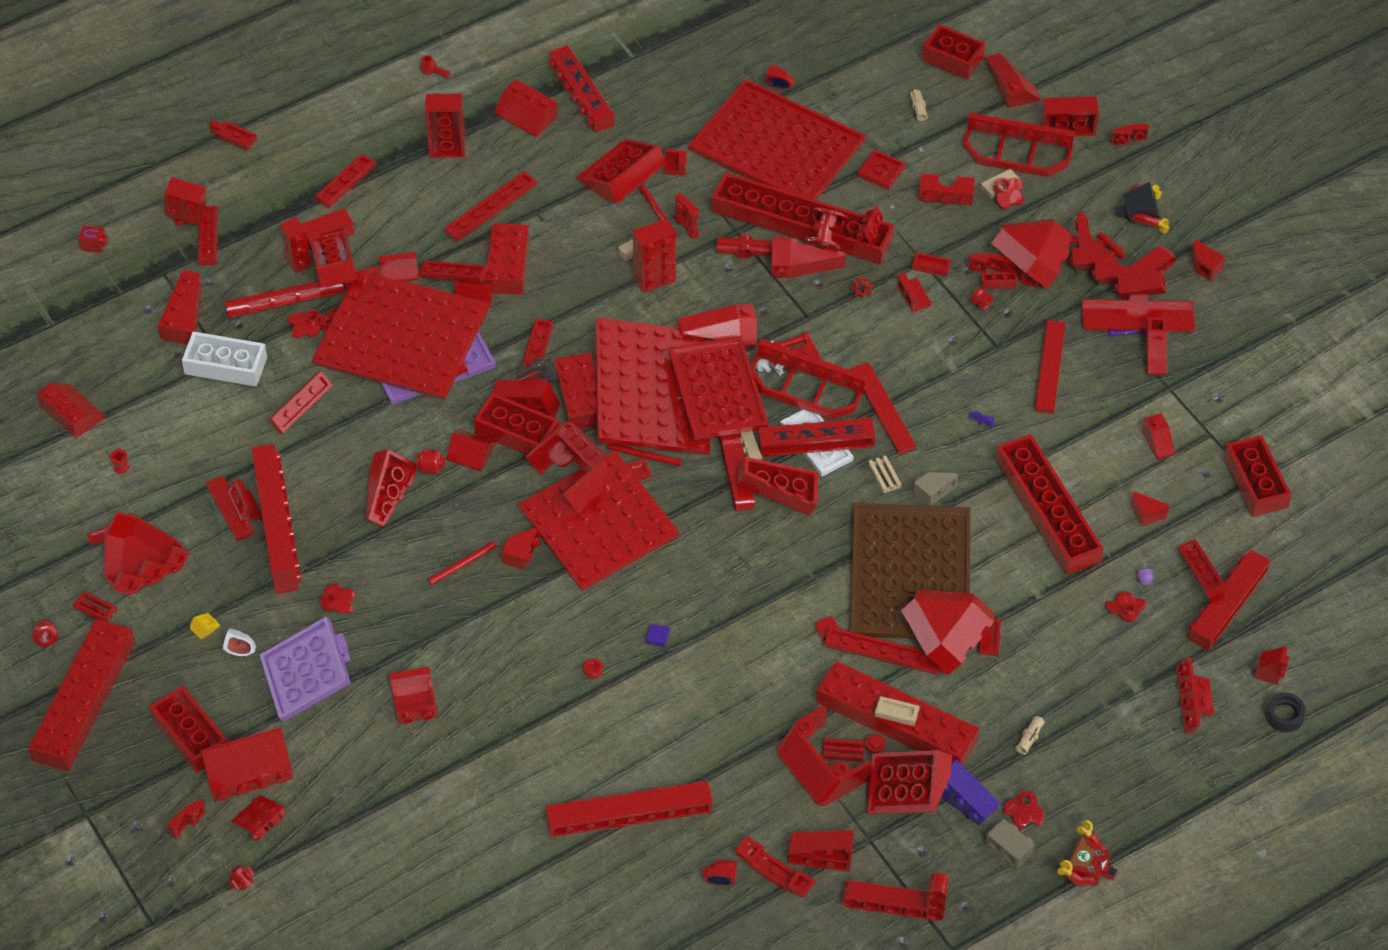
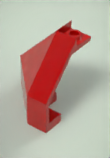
[991,219,1076,288]
[104,511,189,595]
[901,590,995,675]

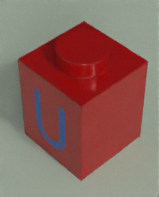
[78,225,108,253]

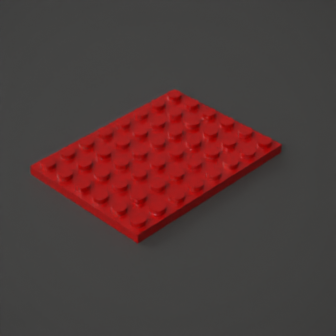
[689,79,866,200]
[311,270,490,400]
[595,317,710,455]

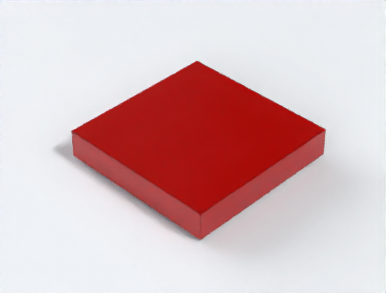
[857,149,906,190]

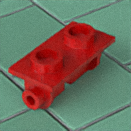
[856,205,883,244]

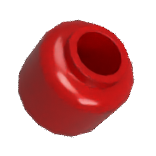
[416,449,445,475]
[32,619,58,647]

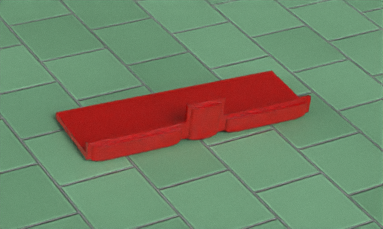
[1082,294,1195,332]

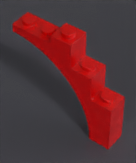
[1070,212,1166,300]

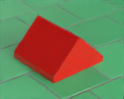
[446,430,497,472]

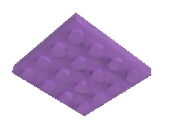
[260,617,351,722]

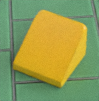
[190,613,220,639]

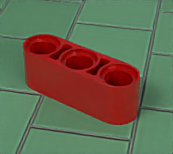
[1130,245,1177,272]

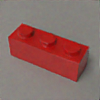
[981,272,1017,289]

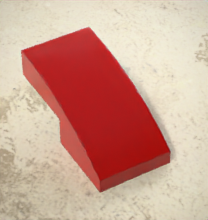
[167,799,206,840]

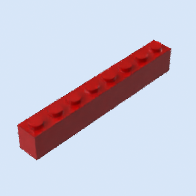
[546,781,713,838]

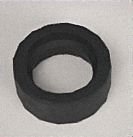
[1266,693,1306,733]

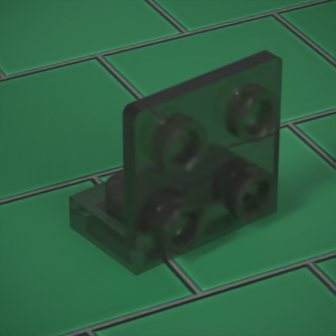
[512,357,558,387]

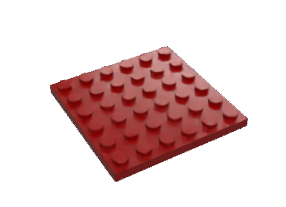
[518,450,679,591]

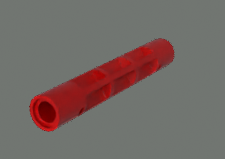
[225,281,344,319]

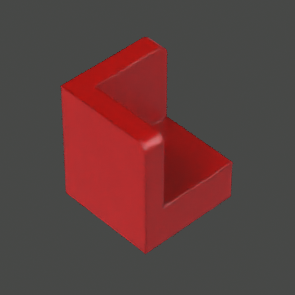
[664,149,687,176]

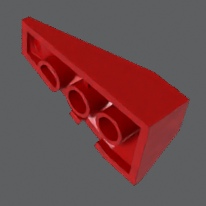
[984,53,1041,108]
[366,449,417,527]

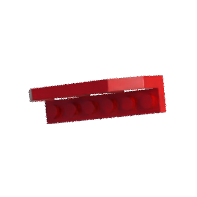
[963,112,1075,177]
[751,339,867,419]

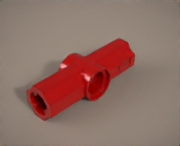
[717,235,773,259]

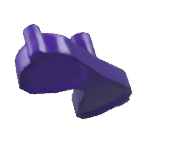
[969,411,995,427]

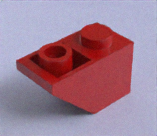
[1191,239,1225,282]
[501,528,540,570]
[1254,647,1290,685]

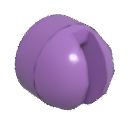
[1137,569,1154,585]

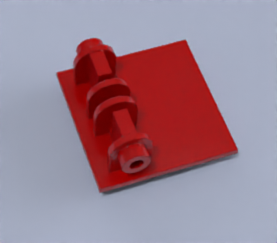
[231,795,285,841]

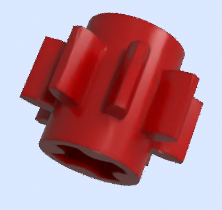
[851,275,874,299]
[228,865,255,891]

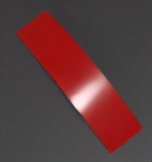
[968,253,1040,288]
[735,836,816,898]

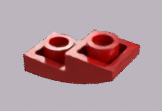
[1111,124,1149,145]

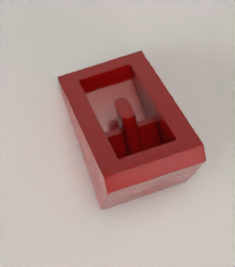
[1130,491,1170,526]

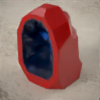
[766,65,794,90]
[703,860,737,886]

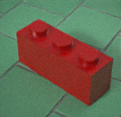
[301,208,355,251]

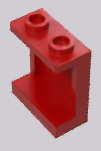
[389,667,438,724]

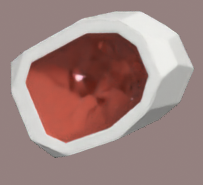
[223,628,256,656]

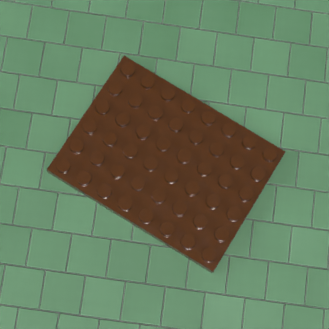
[851,503,970,639]

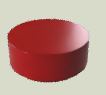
[583,659,603,679]

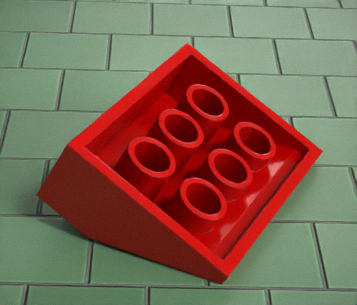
[576,138,666,203]
[201,727,293,802]
[867,750,952,815]

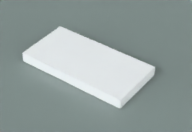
[780,409,854,477]

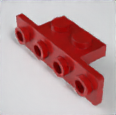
[1176,657,1214,734]

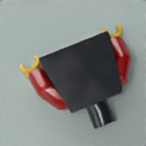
[1116,182,1169,233]

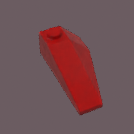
[771,237,846,278]
[677,304,757,347]

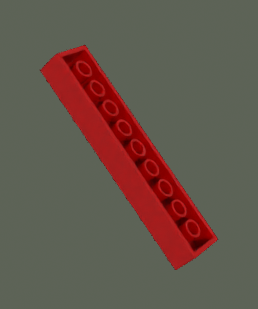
[712,172,895,264]

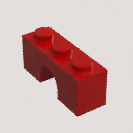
[919,173,975,206]
[280,217,311,274]

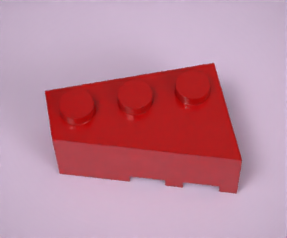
[788,830,854,872]

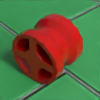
[970,287,994,311]

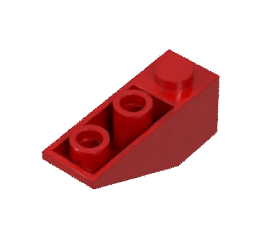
[1145,317,1167,375]

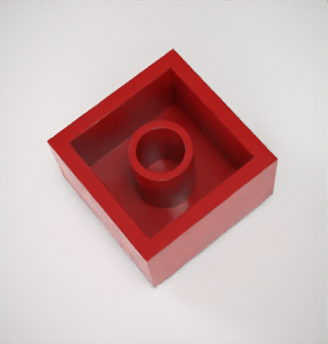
[164,177,206,225]

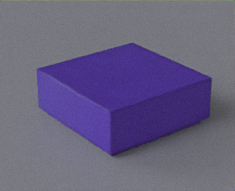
[646,624,670,647]

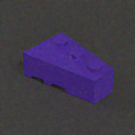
[941,760,1001,825]

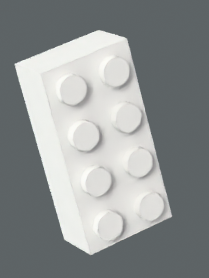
[182,332,267,387]

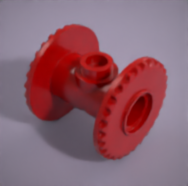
[805,207,848,250]

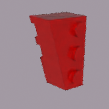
[492,379,560,418]

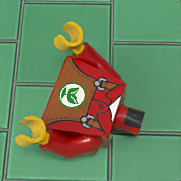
[1057,820,1118,887]

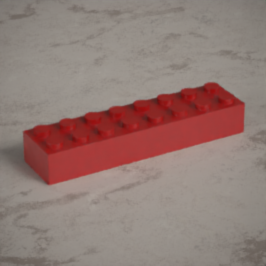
[996,434,1104,575]
[251,444,302,594]
[28,619,135,772]
[816,661,980,766]

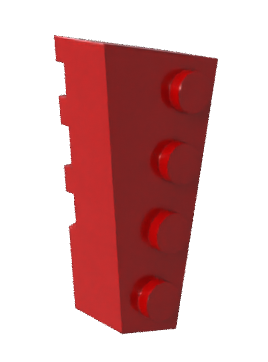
[158,270,203,345]
[737,457,818,516]

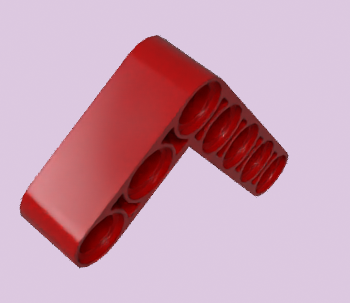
[842,873,949,921]

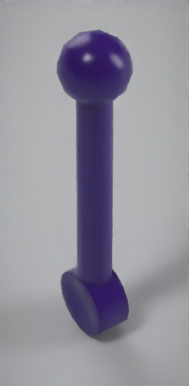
[1108,330,1145,337]

